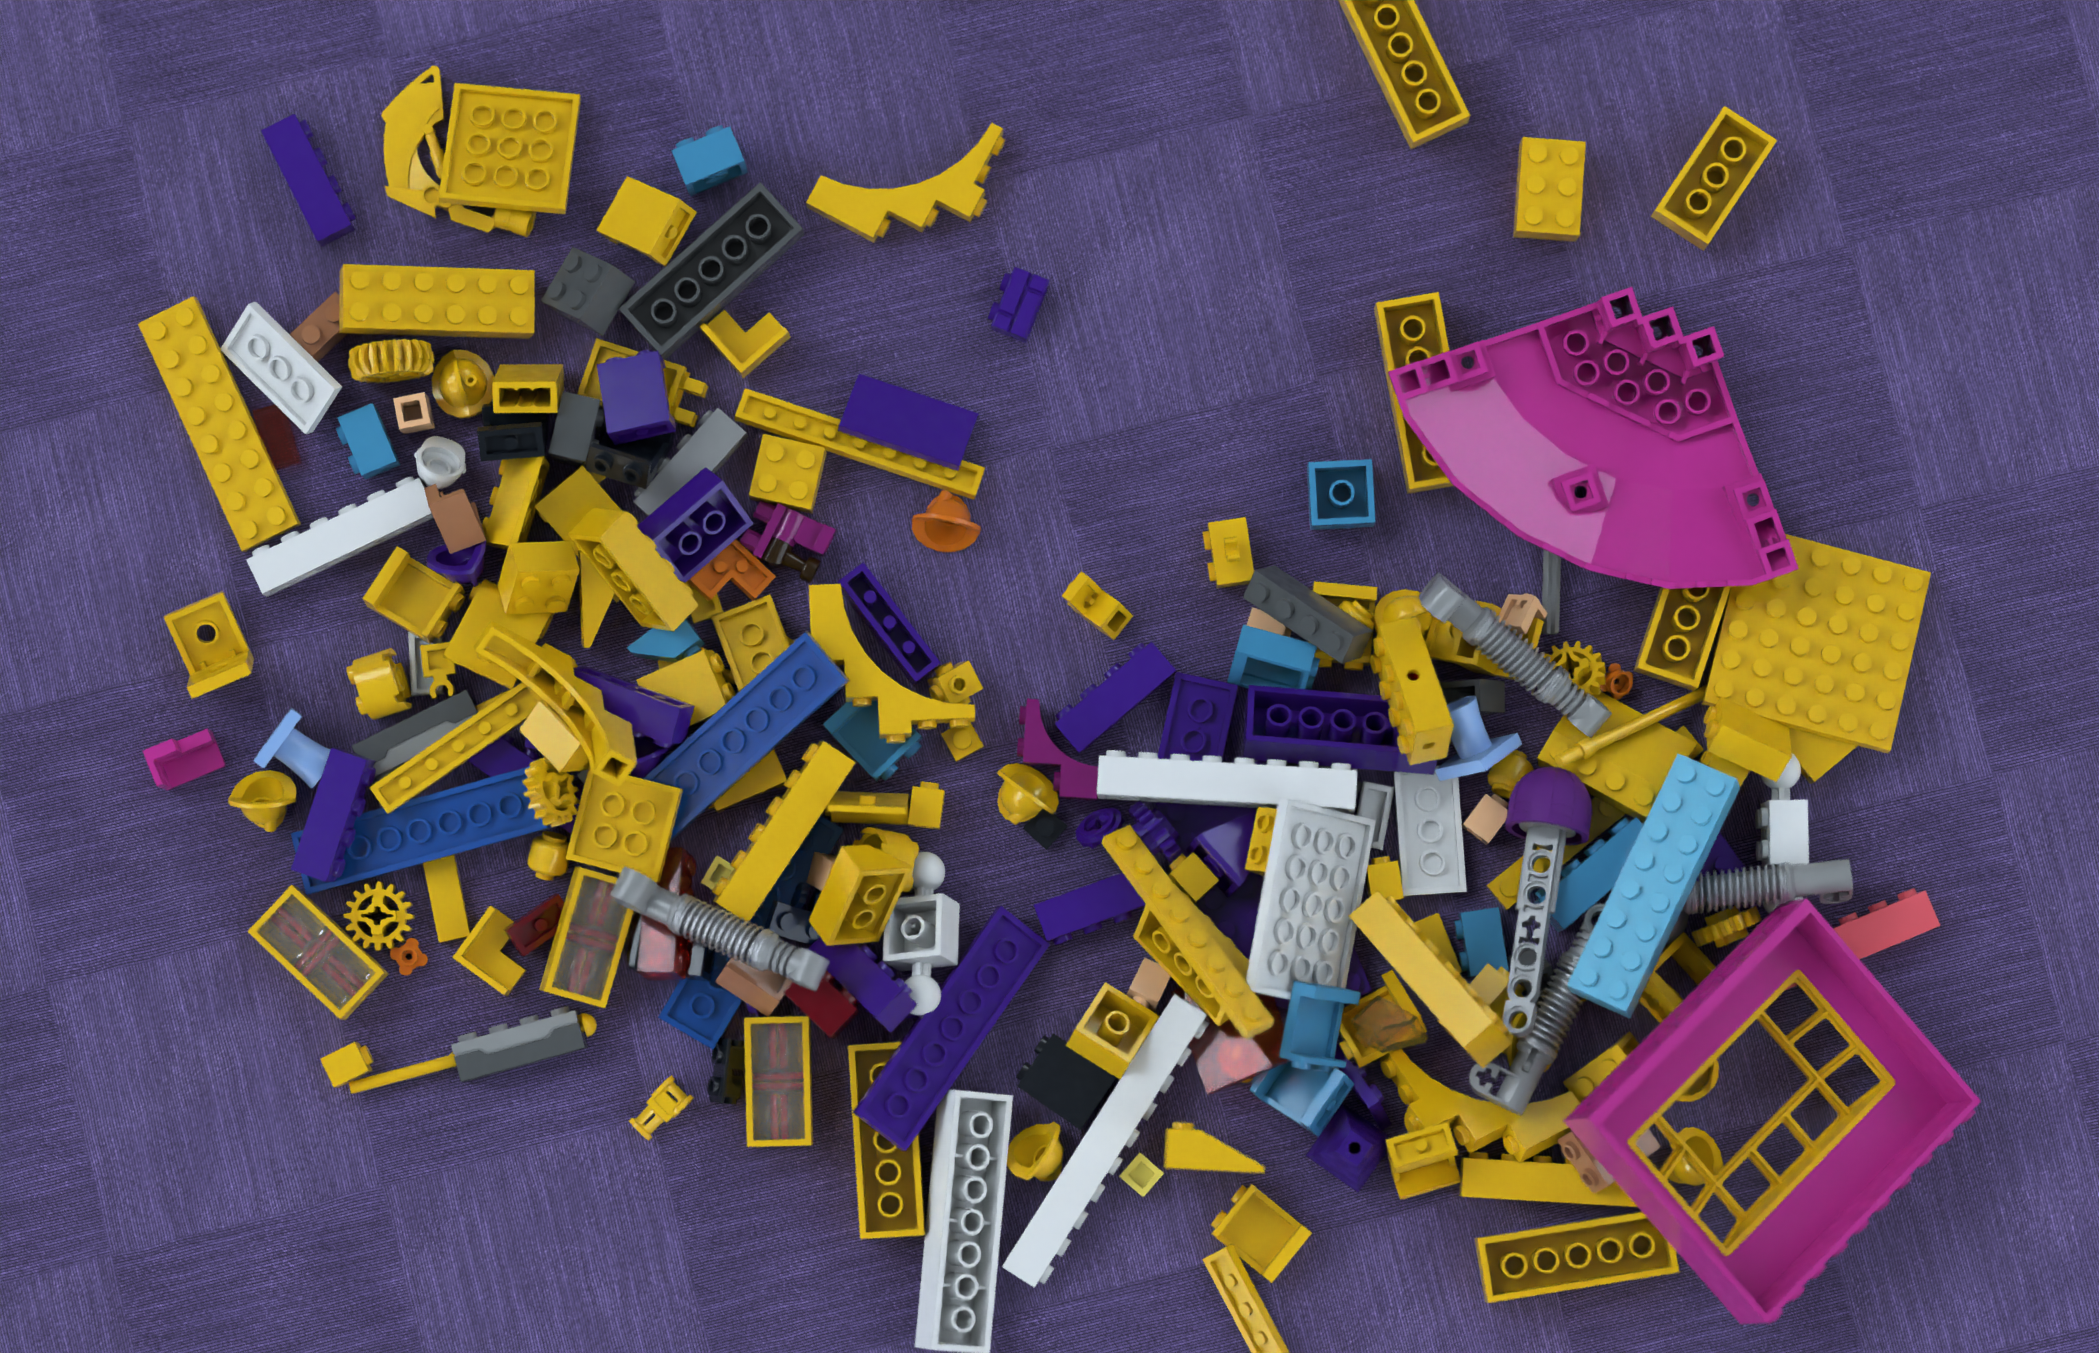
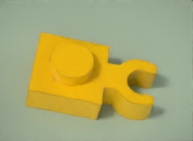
[420,642,457,699]

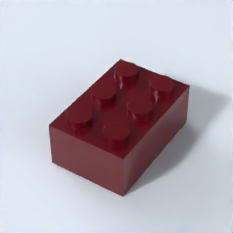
[783,970,861,1039]

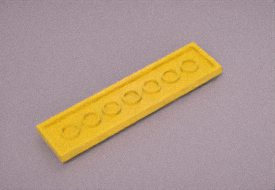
[138,296,301,552]

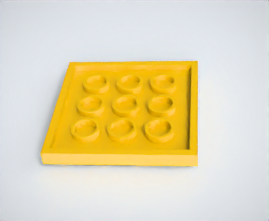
[438,83,581,214]

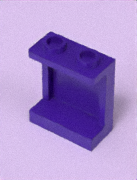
[597,350,676,445]

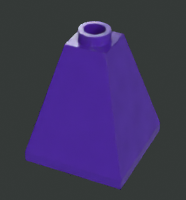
[1186,810,1257,898]
[1306,1103,1391,1192]

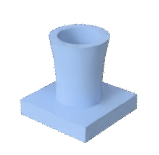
[1435,695,1522,781]
[254,707,331,789]

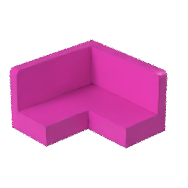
[142,729,226,791]

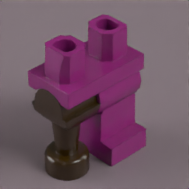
[740,501,836,584]

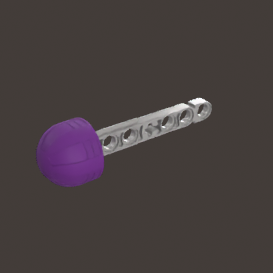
[1503,767,1592,1037]

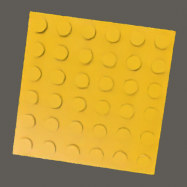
[1702,534,1931,754]

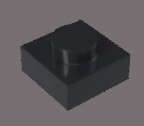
[1023,809,1068,850]

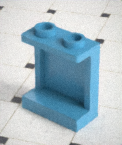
[823,701,923,782]
[1279,981,1361,1072]
[1250,1042,1354,1137]

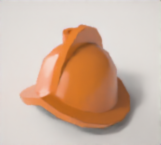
[912,490,981,552]

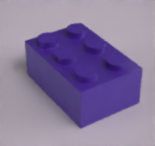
[637,467,754,583]

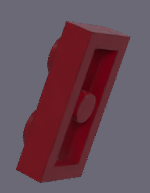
[504,893,564,957]

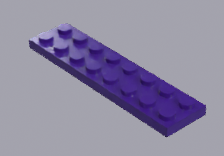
[853,906,1050,1151]

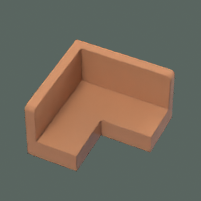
[424,484,486,554]
[715,956,793,1017]

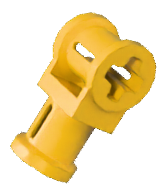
[629,1075,694,1141]

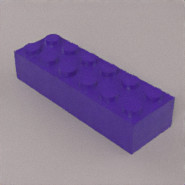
[1243,685,1437,775]

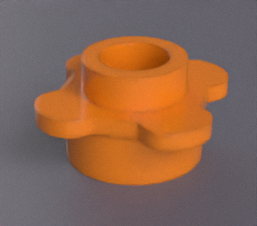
[1600,663,1633,700]
[390,938,428,976]

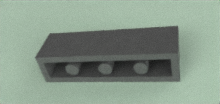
[1243,565,1373,664]

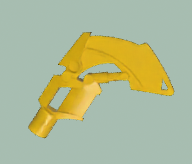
[381,66,536,237]

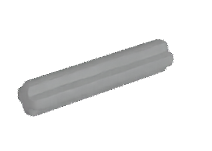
[1541,549,1561,635]

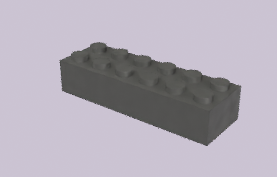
[619,182,805,360]

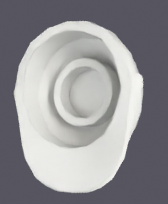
[414,436,466,489]

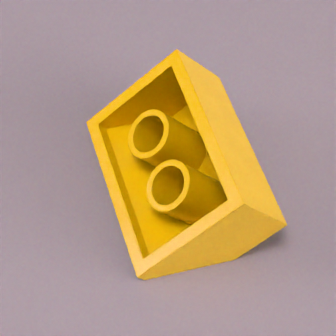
[482,456,550,550]
[808,845,912,946]

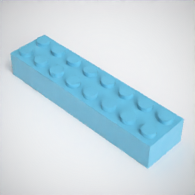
[1567,753,1740,1019]

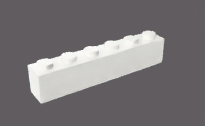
[246,476,434,597]

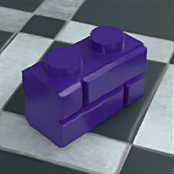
[988,267,1050,343]

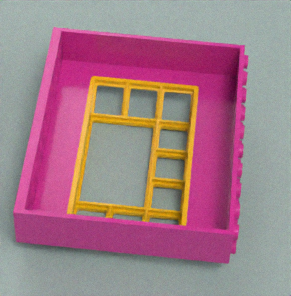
[1563,898,1981,1324]

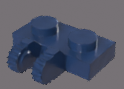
[764,882,821,945]

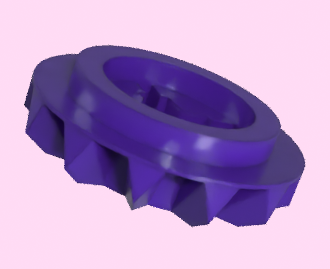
[1076,808,1125,849]

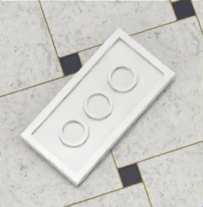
[220,302,342,434]
[1393,766,1467,896]

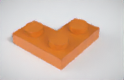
[687,539,776,602]

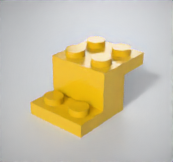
[1425,600,1544,680]

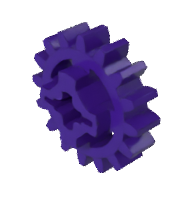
[1127,800,1183,863]

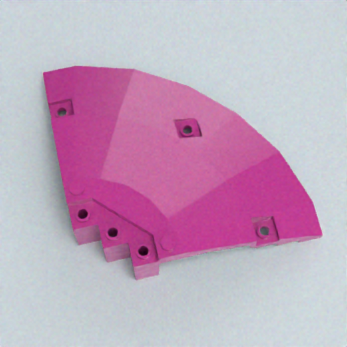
[1388,287,1799,589]

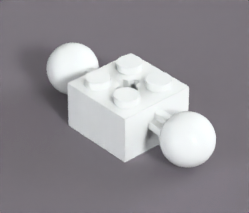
[1755,754,1809,914]
[883,852,960,1016]

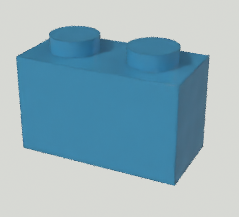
[336,403,400,480]
[1454,907,1509,977]

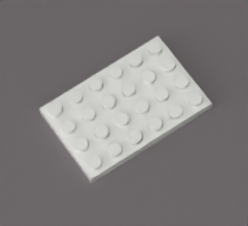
[1246,798,1376,999]

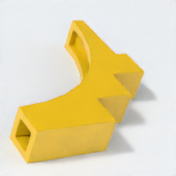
[806,123,1006,243]
[809,584,975,744]
[474,621,637,787]
[1380,1047,1580,1163]

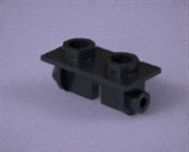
[708,1038,745,1105]

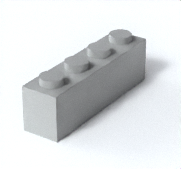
[633,408,748,516]

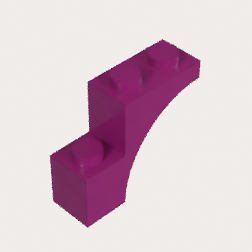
[1017,698,1098,801]

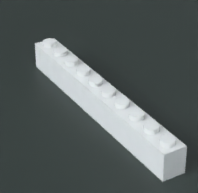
[1002,994,1209,1288]

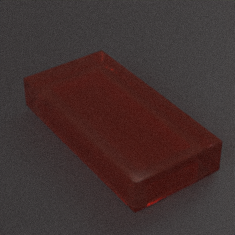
[252,404,302,471]

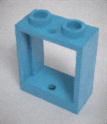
[1227,625,1320,690]

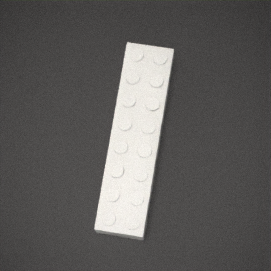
[1097,750,1357,814]
[915,1090,1013,1353]

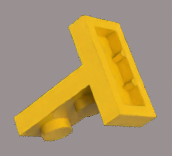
[1563,1031,1639,1103]

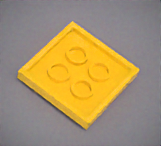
[565,765,683,883]

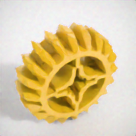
[348,339,434,383]

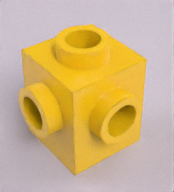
[927,660,984,704]

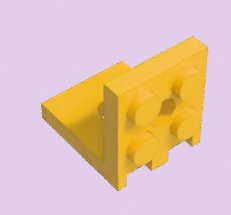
[163,591,254,699]

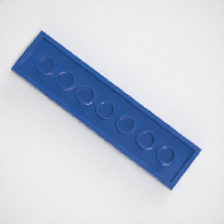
[643,632,850,842]
[291,766,550,895]
[658,815,844,1050]

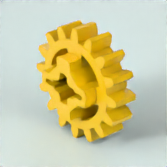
[1544,641,1606,695]
[523,758,580,827]
[343,881,415,951]
[1692,906,1762,948]

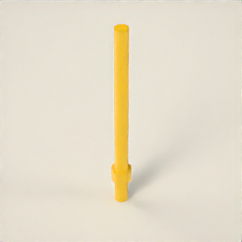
[1555,685,1707,767]

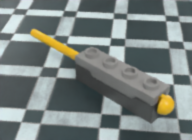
[352,659,578,782]
[349,1006,597,1094]

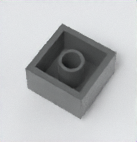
[541,247,635,336]
[548,391,607,468]

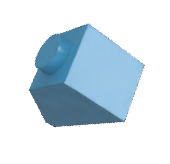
[627,619,705,662]

